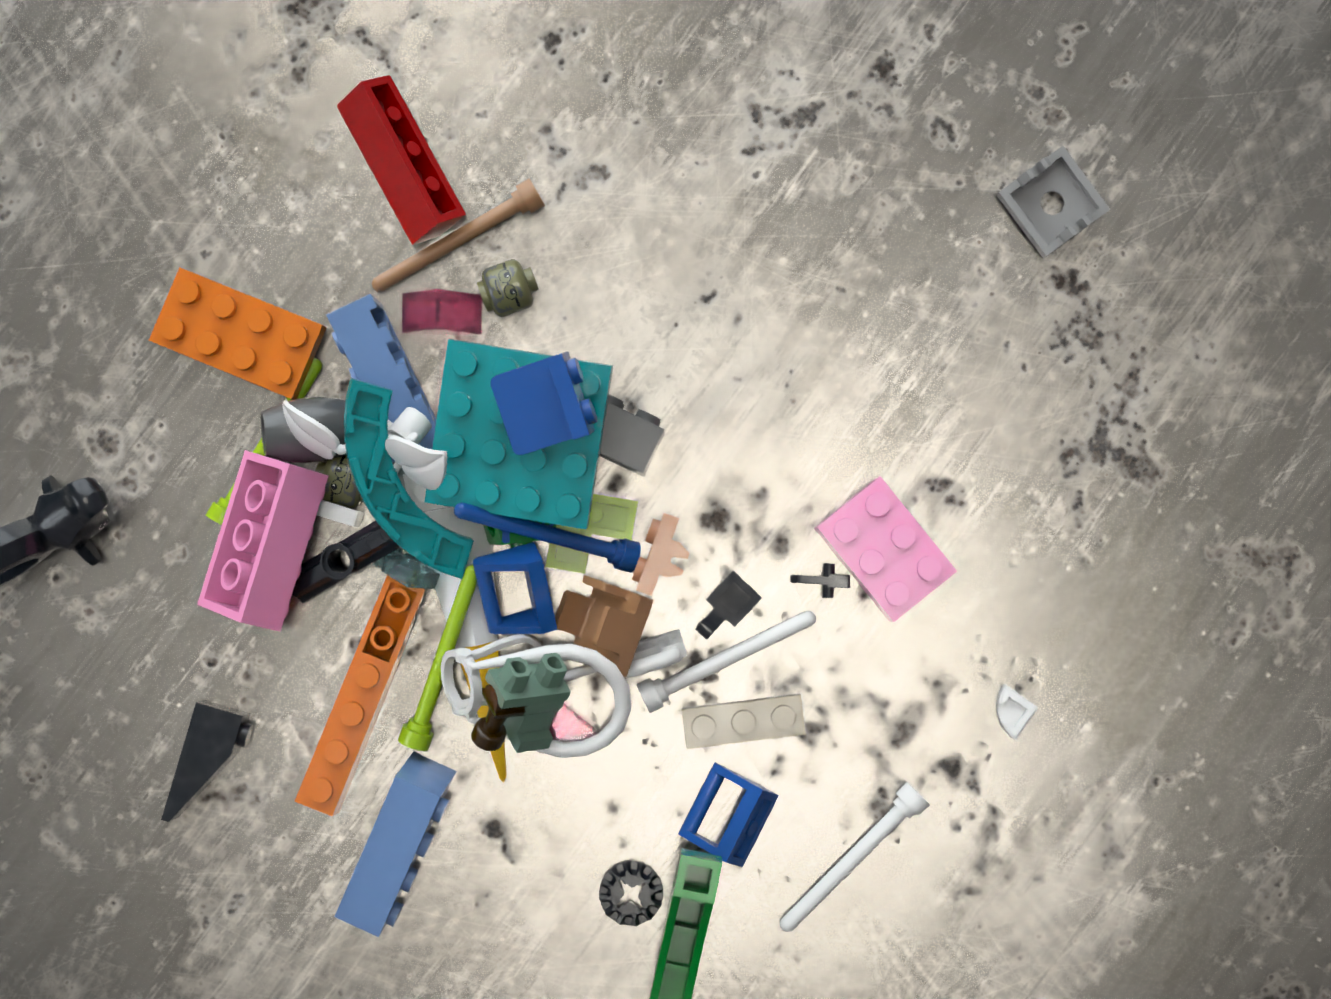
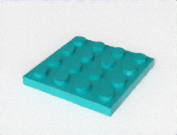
[424,339,613,529]

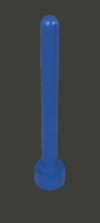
[454,502,641,573]

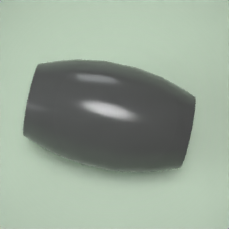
[261,397,347,463]

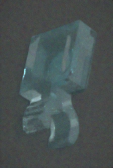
[372,547,440,589]

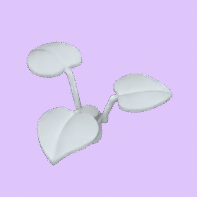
[282,399,447,490]

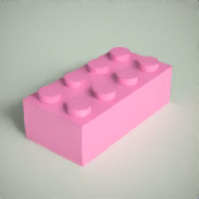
[197,450,329,632]

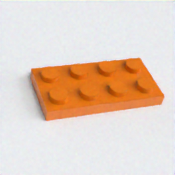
[149,267,327,400]

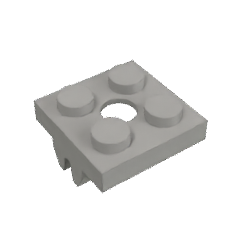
[997,146,1111,259]

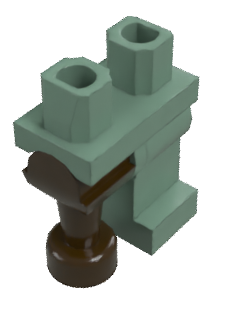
[471,653,571,753]

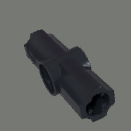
[292,521,400,603]

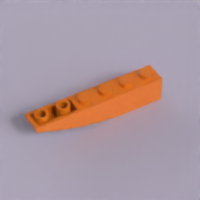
[295,574,426,816]

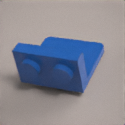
[490,351,597,455]

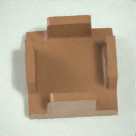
[555,575,654,677]

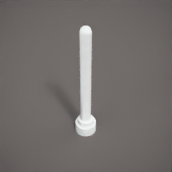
[636,611,816,714]
[780,782,930,932]

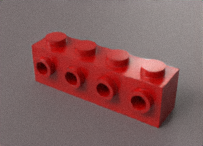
[336,75,466,245]

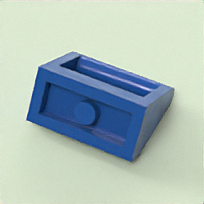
[473,542,558,634]
[678,762,779,867]

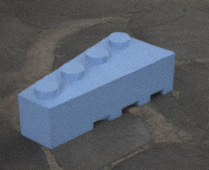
[326,294,436,462]
[334,751,457,937]

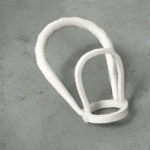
[441,634,632,758]

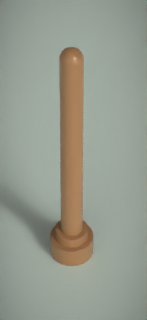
[372,178,545,292]

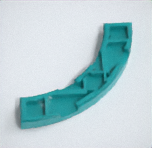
[344,378,474,579]

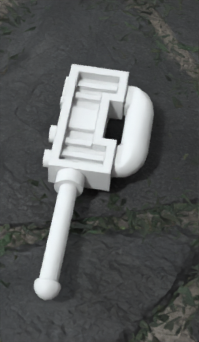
[564,629,687,682]

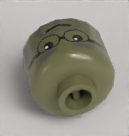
[477,259,539,317]
[315,455,363,509]

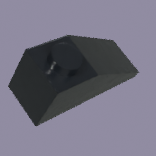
[161,700,253,822]

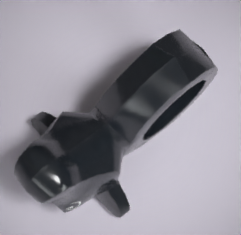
[0,475,110,587]

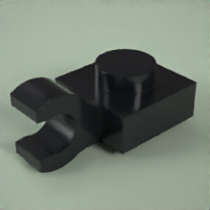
[695,570,762,640]

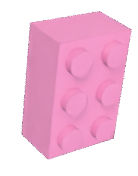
[814,476,957,622]

